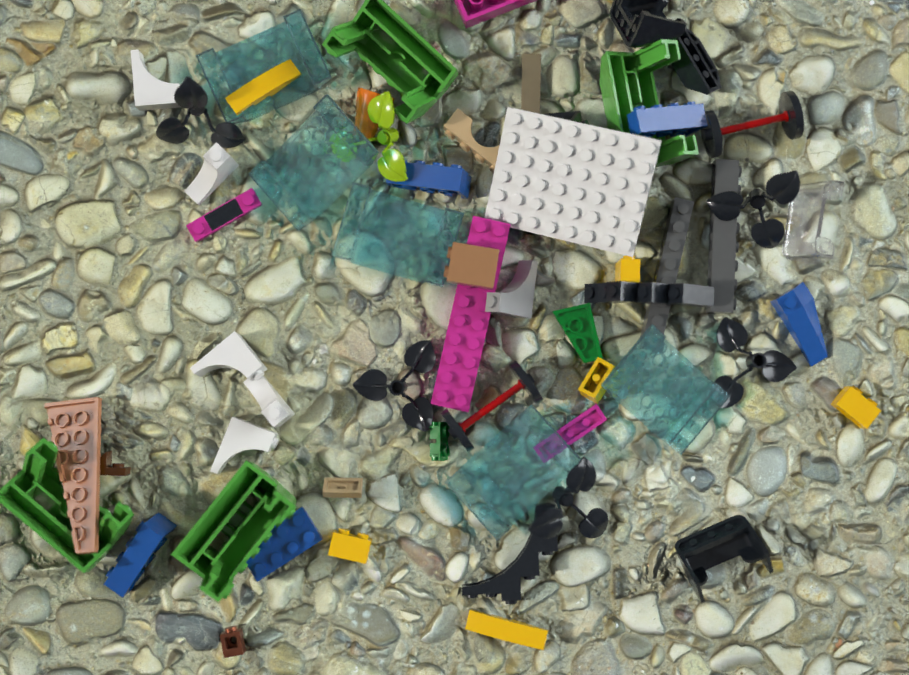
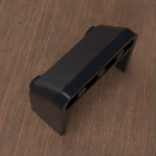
[675,515,774,603]

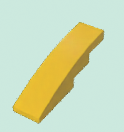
[225,59,302,115]
[465,609,548,650]

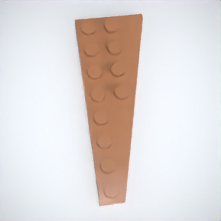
[44,397,102,555]

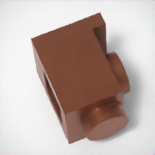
[220,626,247,658]

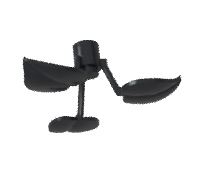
[156,76,246,148]
[707,170,800,248]
[712,317,797,408]
[353,340,436,432]
[528,456,608,539]

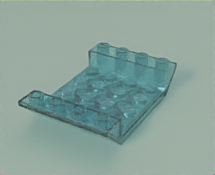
[196,9,332,124]
[249,94,379,231]
[332,182,464,287]
[601,324,730,455]
[445,404,581,541]

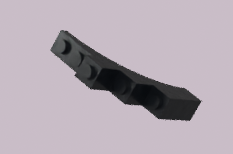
[584,281,714,307]
[462,503,558,604]

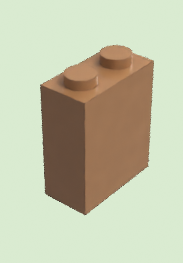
[443,242,500,290]

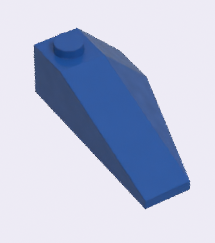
[770,282,828,366]

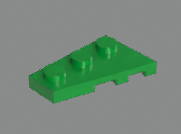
[552,303,603,363]

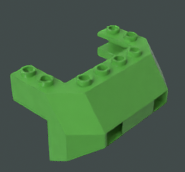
[322,0,459,124]
[600,39,699,167]
[0,438,134,573]
[171,460,297,603]

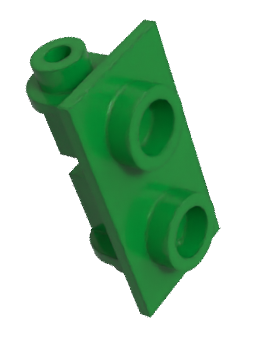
[430,422,450,461]

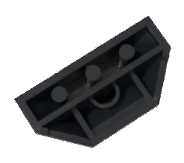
[671,27,721,95]

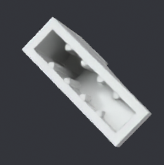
[131,50,180,111]
[184,142,239,205]
[190,331,267,381]
[243,376,295,427]
[210,417,279,474]

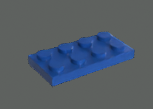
[246,506,323,582]

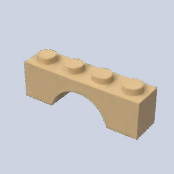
[444,108,500,173]

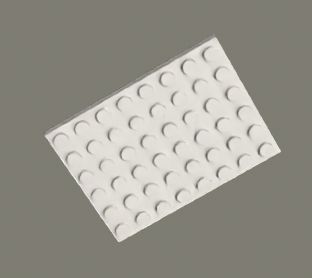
[484,107,662,257]

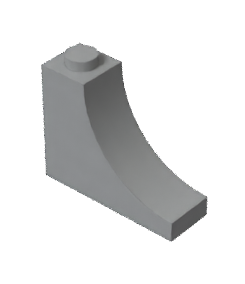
[485,260,538,318]

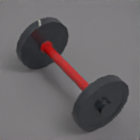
[701,91,804,158]
[441,360,543,452]

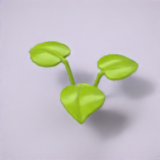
[331,91,408,182]

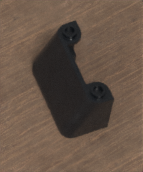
[610,0,687,48]

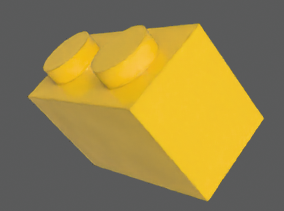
[615,256,640,283]
[578,357,617,404]
[831,386,881,429]
[328,528,372,564]

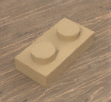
[322,478,363,498]

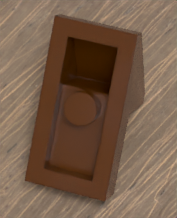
[100,451,131,476]

